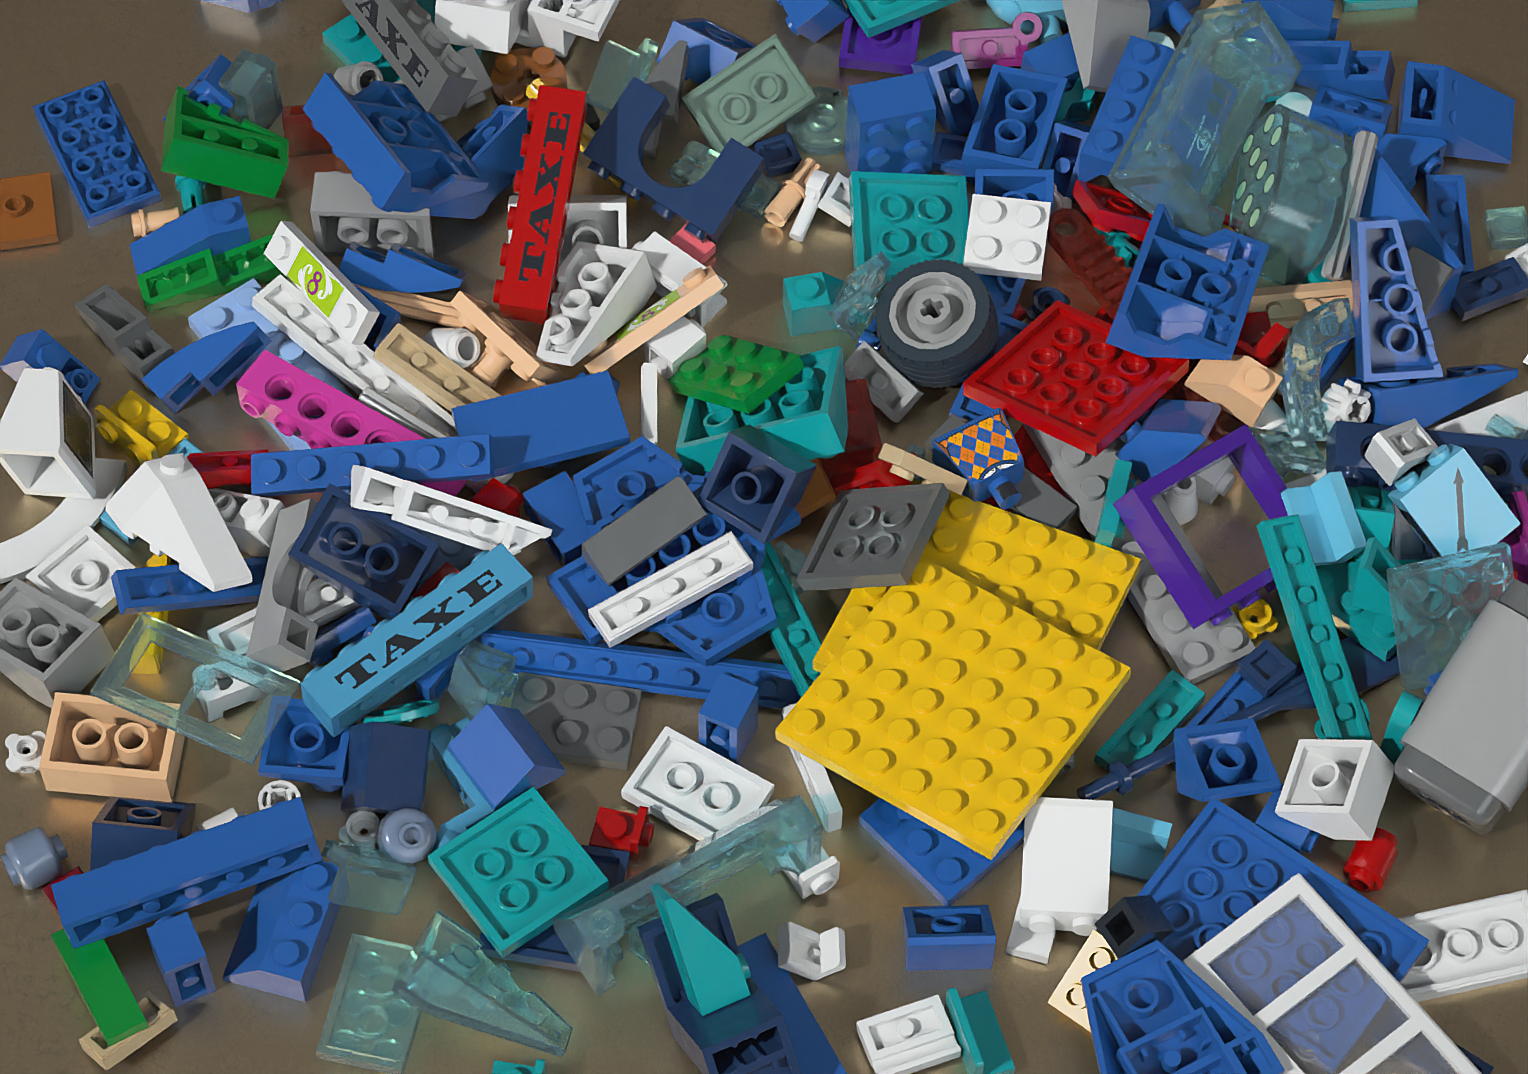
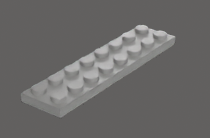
[1022,423,1256,684]

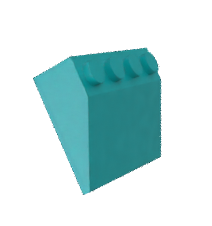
[675,346,848,476]

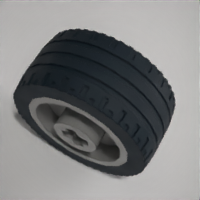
[875,259,999,388]

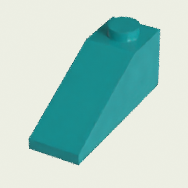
[650,883,751,1016]

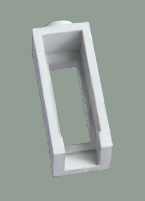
[631,231,727,327]

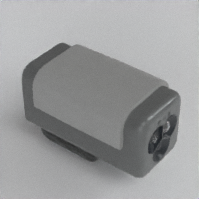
[1394,578,1528,834]

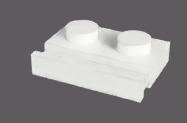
[856,994,961,1074]

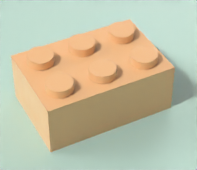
[39,692,187,802]

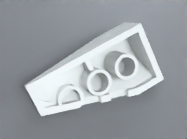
[106,453,252,592]

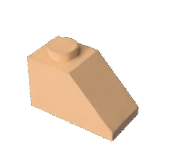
[1184,355,1283,428]

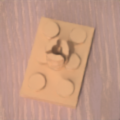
[450,291,573,388]

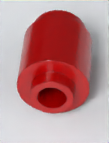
[1343,827,1398,893]

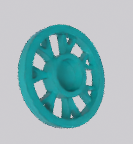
[361,699,440,725]

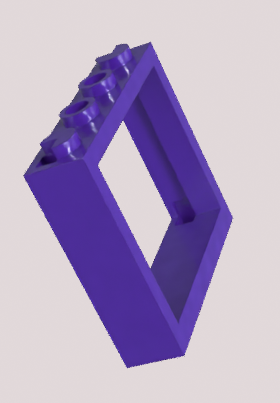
[1113,424,1288,630]

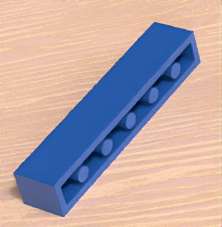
[51,796,323,949]

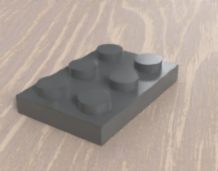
[511,672,642,771]

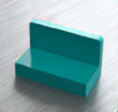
[944,987,1015,1074]

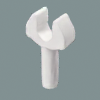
[789,169,830,242]

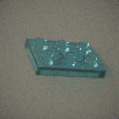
[316,933,437,1074]

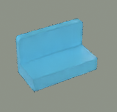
[1281,471,1367,566]
[1110,807,1172,884]

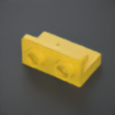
[94,390,190,466]

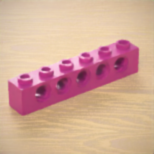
[236,350,467,497]

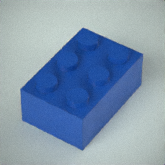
[845,72,936,174]

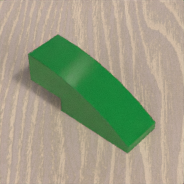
[51,928,149,1047]

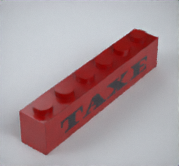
[493,85,587,324]

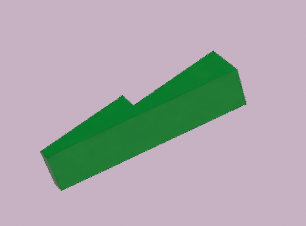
[137,233,288,312]

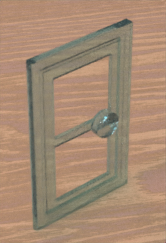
[90,612,301,765]

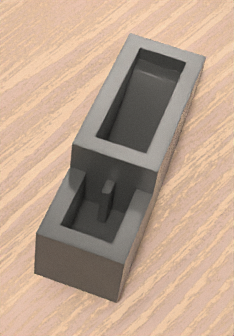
[643,40,690,159]
[74,284,175,391]

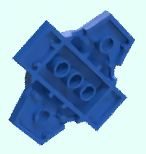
[546,436,801,667]

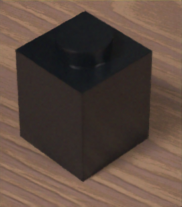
[1094,895,1175,959]

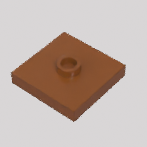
[0,172,59,251]

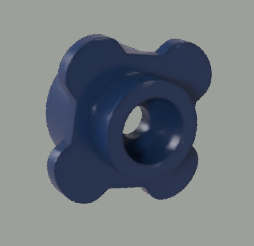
[1026,287,1070,321]

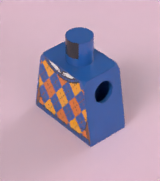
[932,407,1024,509]

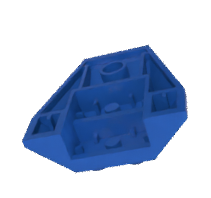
[1080,940,1285,1074]

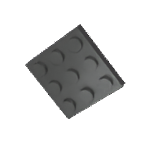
[796,483,950,591]

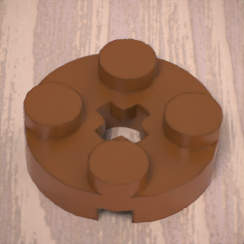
[491,47,567,111]

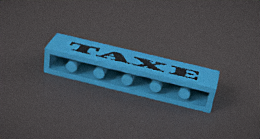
[300,543,533,737]

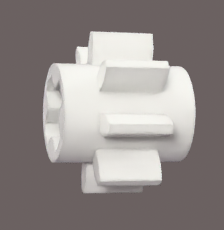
[1321,379,1371,427]

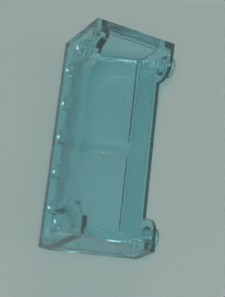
[1108,1,1302,236]
[553,795,823,996]

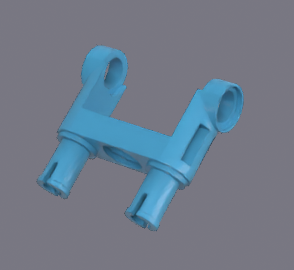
[428,708,497,854]

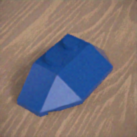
[428,105,528,219]

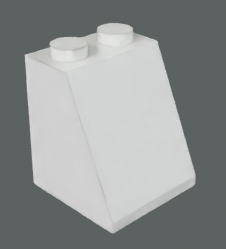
[1020,797,1113,936]

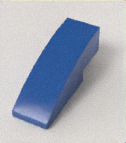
[1270,40,1395,100]
[339,242,467,293]
[142,321,272,413]

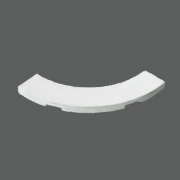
[0,458,127,584]

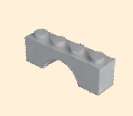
[246,498,318,673]

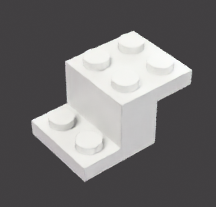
[515,0,620,58]

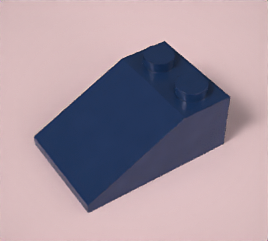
[288,483,439,620]

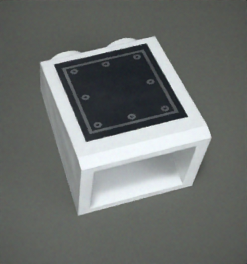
[0,367,96,499]

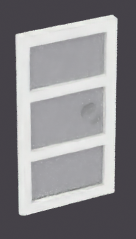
[1182,873,1482,1074]

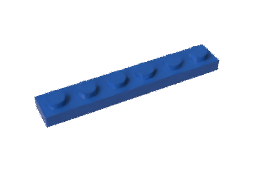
[251,434,494,497]

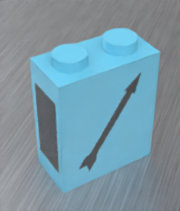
[1388,444,1521,574]

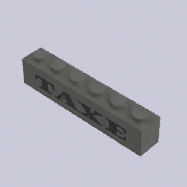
[341,0,478,117]

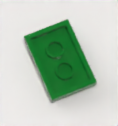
[668,334,805,414]

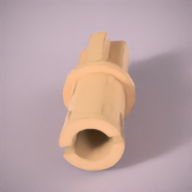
[764,157,821,227]

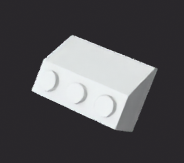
[508,195,627,281]

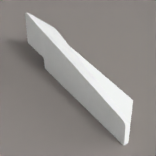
[351,465,552,556]

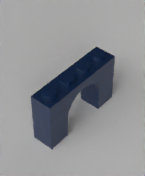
[582,76,767,243]

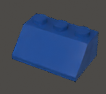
[963,64,1068,184]
[222,860,347,1002]

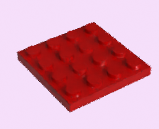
[963,300,1189,457]

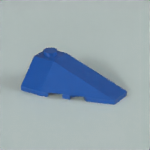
[975,169,1054,317]
[1338,363,1518,429]

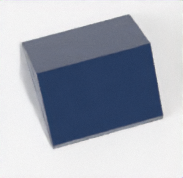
[340,721,431,814]

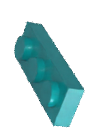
[1094,669,1205,771]

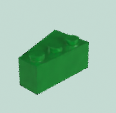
[161,86,289,199]

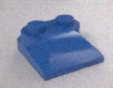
[258,697,357,792]

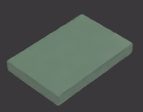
[680,34,818,156]

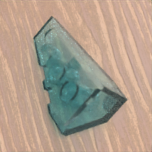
[392,910,573,1057]

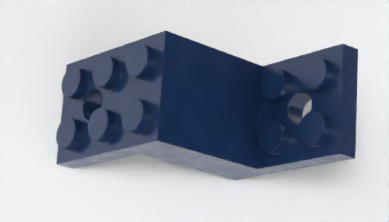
[637,893,801,1074]

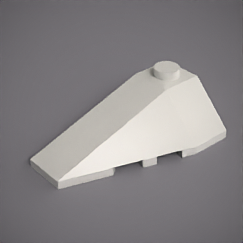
[536,241,657,366]

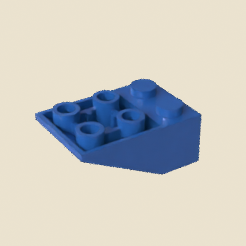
[1396,61,1515,164]

